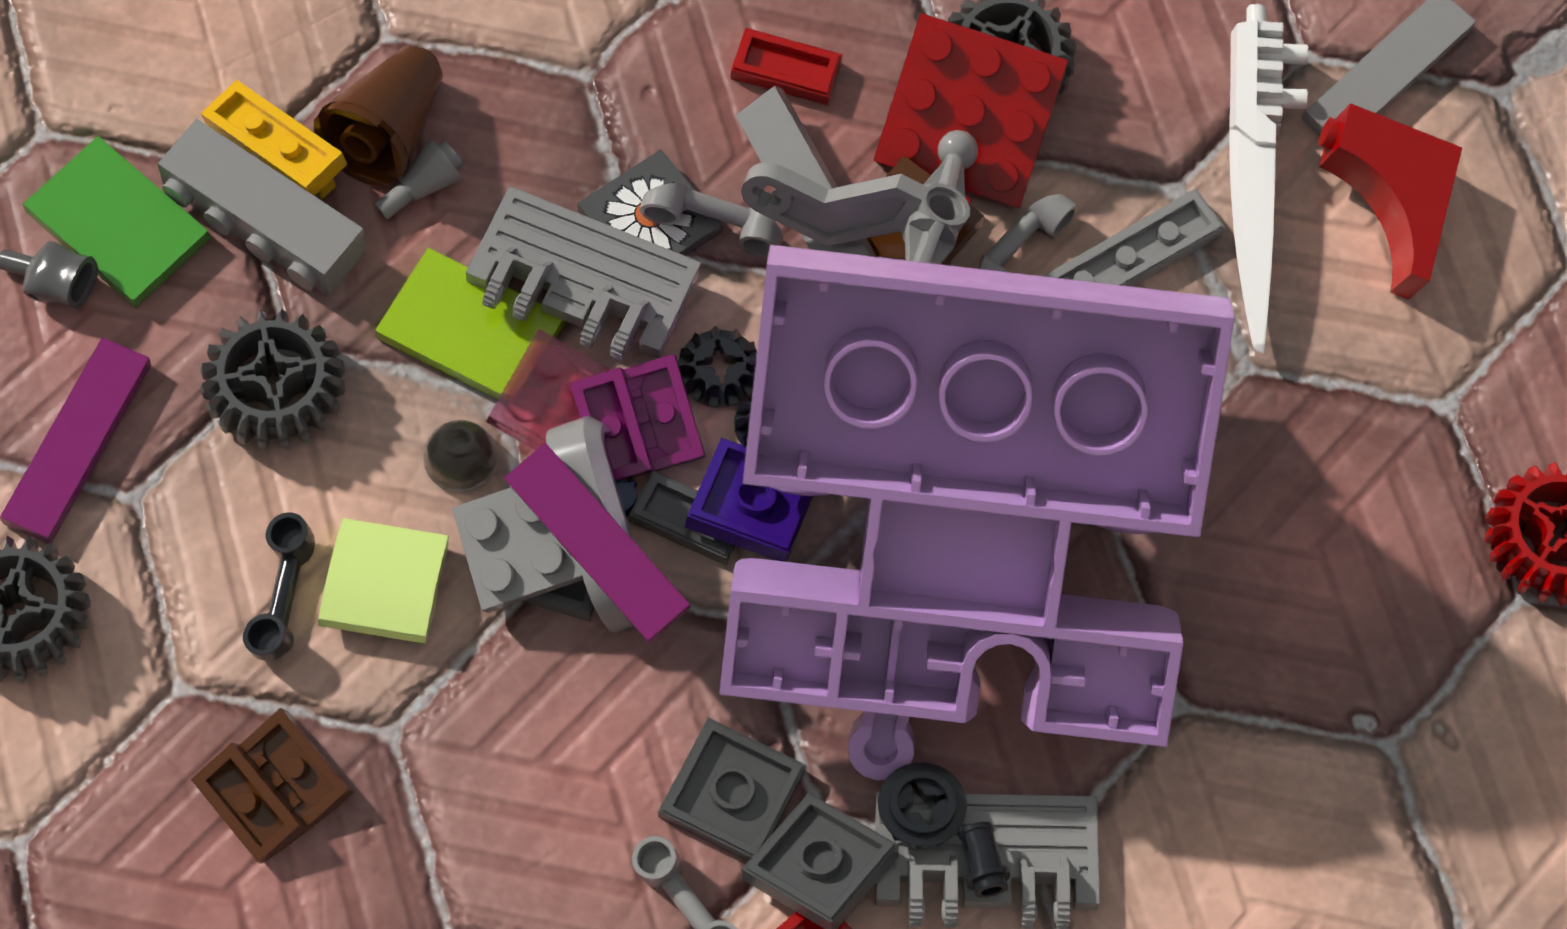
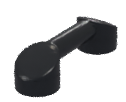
[243,512,315,661]

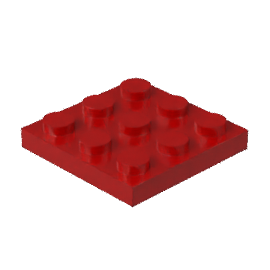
[873,13,1069,208]

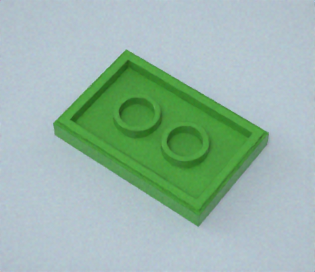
[23,136,210,308]

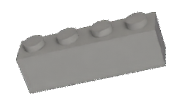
[157,118,367,297]

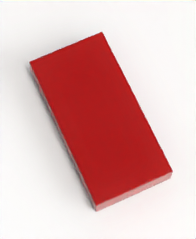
[730,27,843,105]

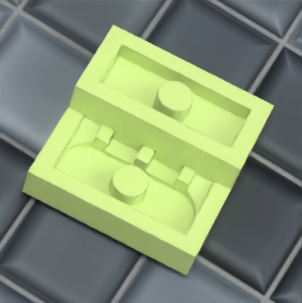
[318,518,449,644]

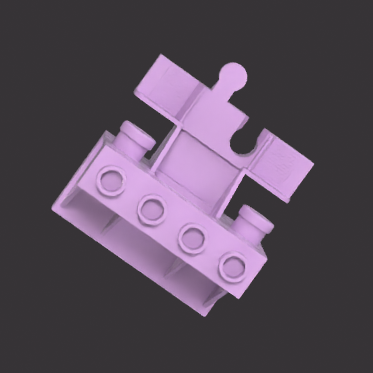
[719,245,1235,781]

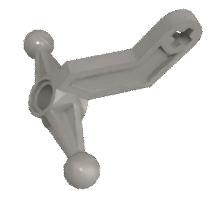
[741,130,978,265]

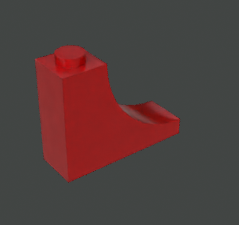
[1318,103,1462,300]

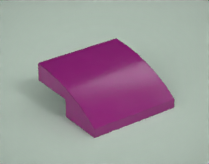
[570,354,706,481]

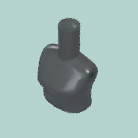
[0,241,98,309]

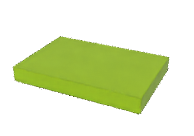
[375,248,565,408]

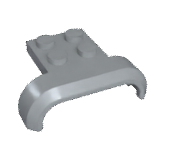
[452,416,634,633]

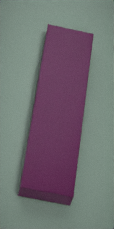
[0,337,152,544]
[504,442,691,644]

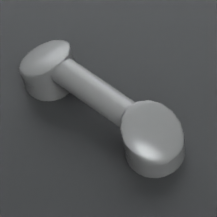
[640,183,783,257]
[978,194,1078,272]
[632,836,738,929]

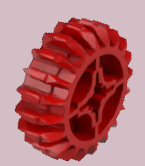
[1485,462,1567,606]

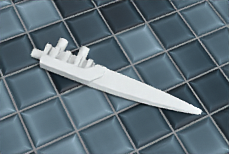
[1229,4,1308,354]

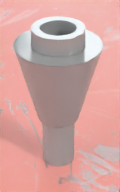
[375,139,464,220]

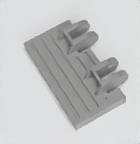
[466,186,701,361]
[875,792,1100,929]

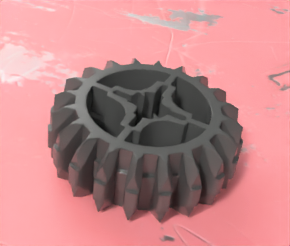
[948,0,1076,95]
[200,309,346,451]
[0,536,91,683]

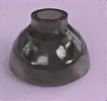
[423,420,498,492]

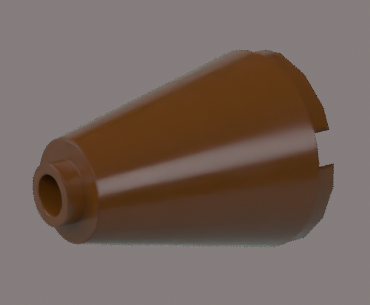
[313,46,443,187]

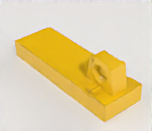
[200,80,347,199]

